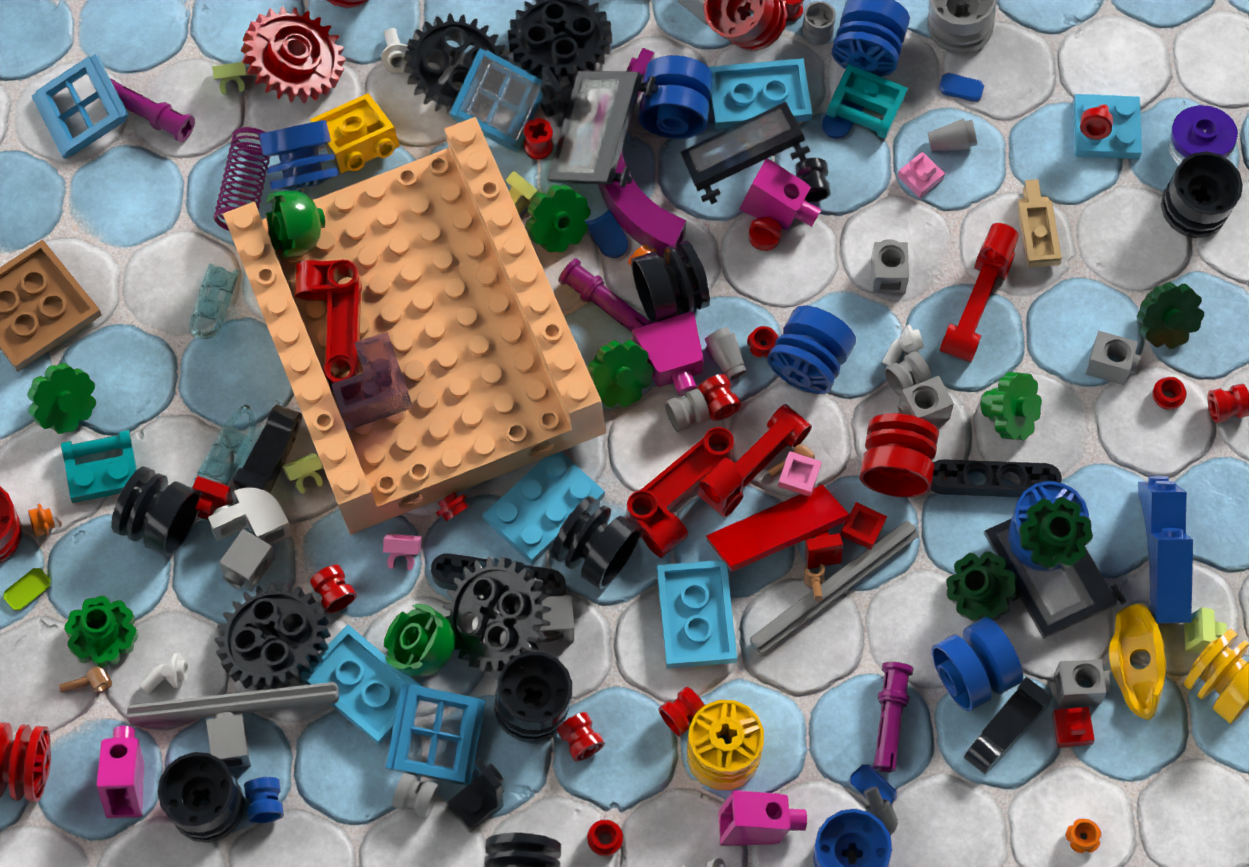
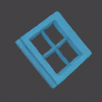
[31,54,129,159]

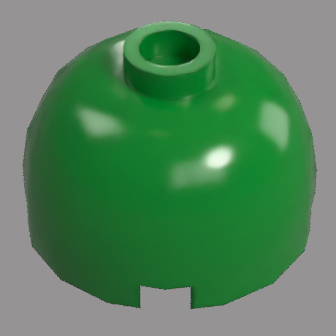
[266,191,325,259]
[384,603,455,677]

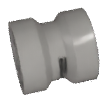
[802,1,836,45]
[884,351,932,396]
[665,389,710,432]
[392,772,439,818]

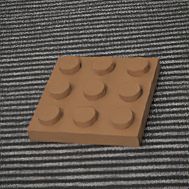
[0,239,102,372]

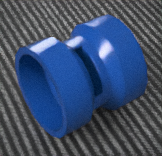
[244,777,284,823]

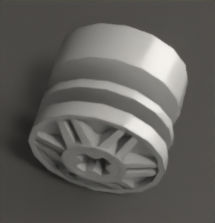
[927,0,997,54]

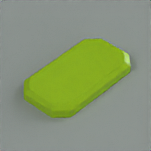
[3,568,51,610]

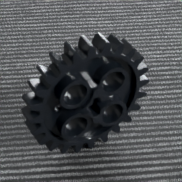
[508,0,612,84]
[403,14,509,114]
[442,557,551,672]
[215,583,331,691]

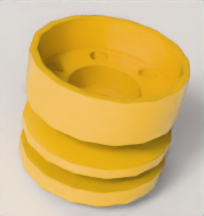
[1183,629,1249,724]
[687,700,764,790]

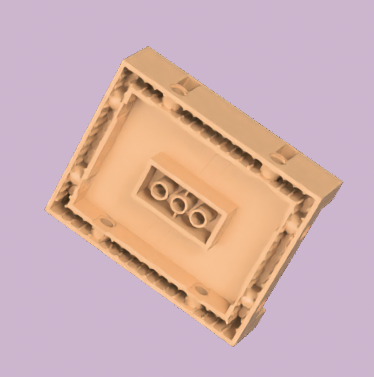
[223,117,606,535]

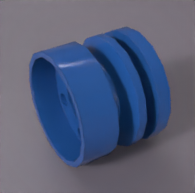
[831,0,910,77]
[259,120,339,191]
[767,305,856,394]
[1008,481,1089,572]
[813,809,892,867]

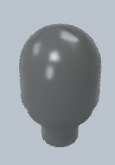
[864,786,898,835]

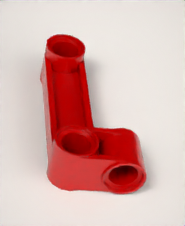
[939,223,1019,363]
[295,259,362,396]
[698,404,812,518]
[626,427,734,558]

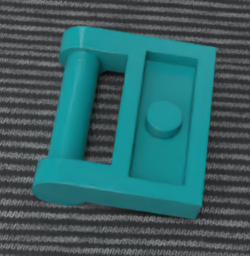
[826,64,908,139]
[61,429,137,503]

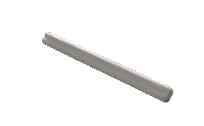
[750,521,919,654]
[127,682,339,726]

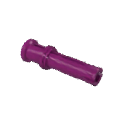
[110,78,195,142]
[558,258,652,332]
[873,662,914,772]

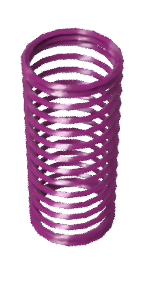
[213,127,271,231]

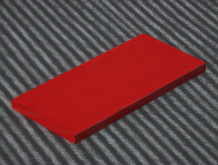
[706,484,851,572]

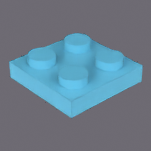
[1073,94,1142,159]

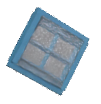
[448,48,543,152]
[385,683,486,785]

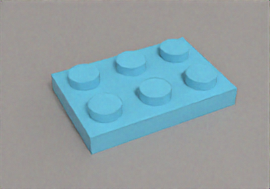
[708,58,812,129]
[483,451,605,565]
[656,560,737,669]
[301,624,422,746]

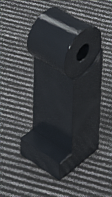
[233,404,302,493]
[964,677,1053,774]

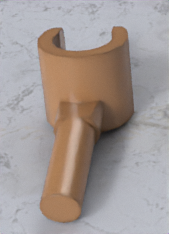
[767,444,815,478]
[803,564,825,602]
[59,667,113,693]

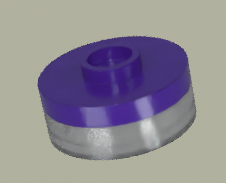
[1168,105,1238,164]

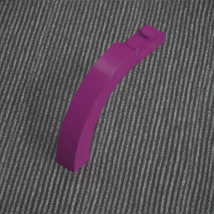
[593,48,686,258]

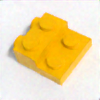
[310,93,400,173]

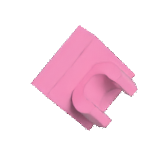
[898,152,945,198]
[778,451,822,497]
[383,533,422,570]

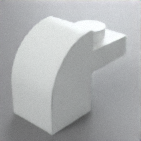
[208,488,292,545]

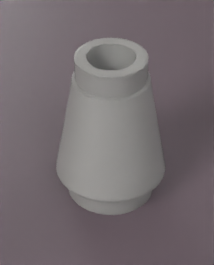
[928,118,977,151]
[704,327,747,380]

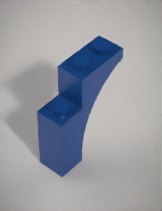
[1138,476,1193,623]

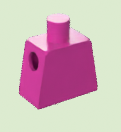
[739,158,821,230]
[632,311,703,396]
[97,726,144,818]
[718,790,807,846]

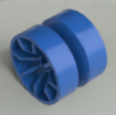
[638,55,713,139]
[931,617,1023,712]

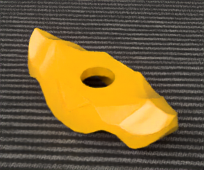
[1109,603,1166,721]

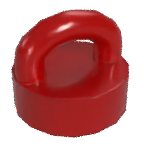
[1080,104,1113,140]
[748,216,782,251]

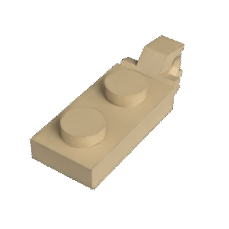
[1017,179,1062,268]

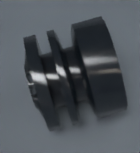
[1161,151,1243,238]
[631,240,710,323]
[111,466,201,557]
[551,496,641,589]
[494,651,573,742]
[157,752,245,843]
[484,832,561,867]

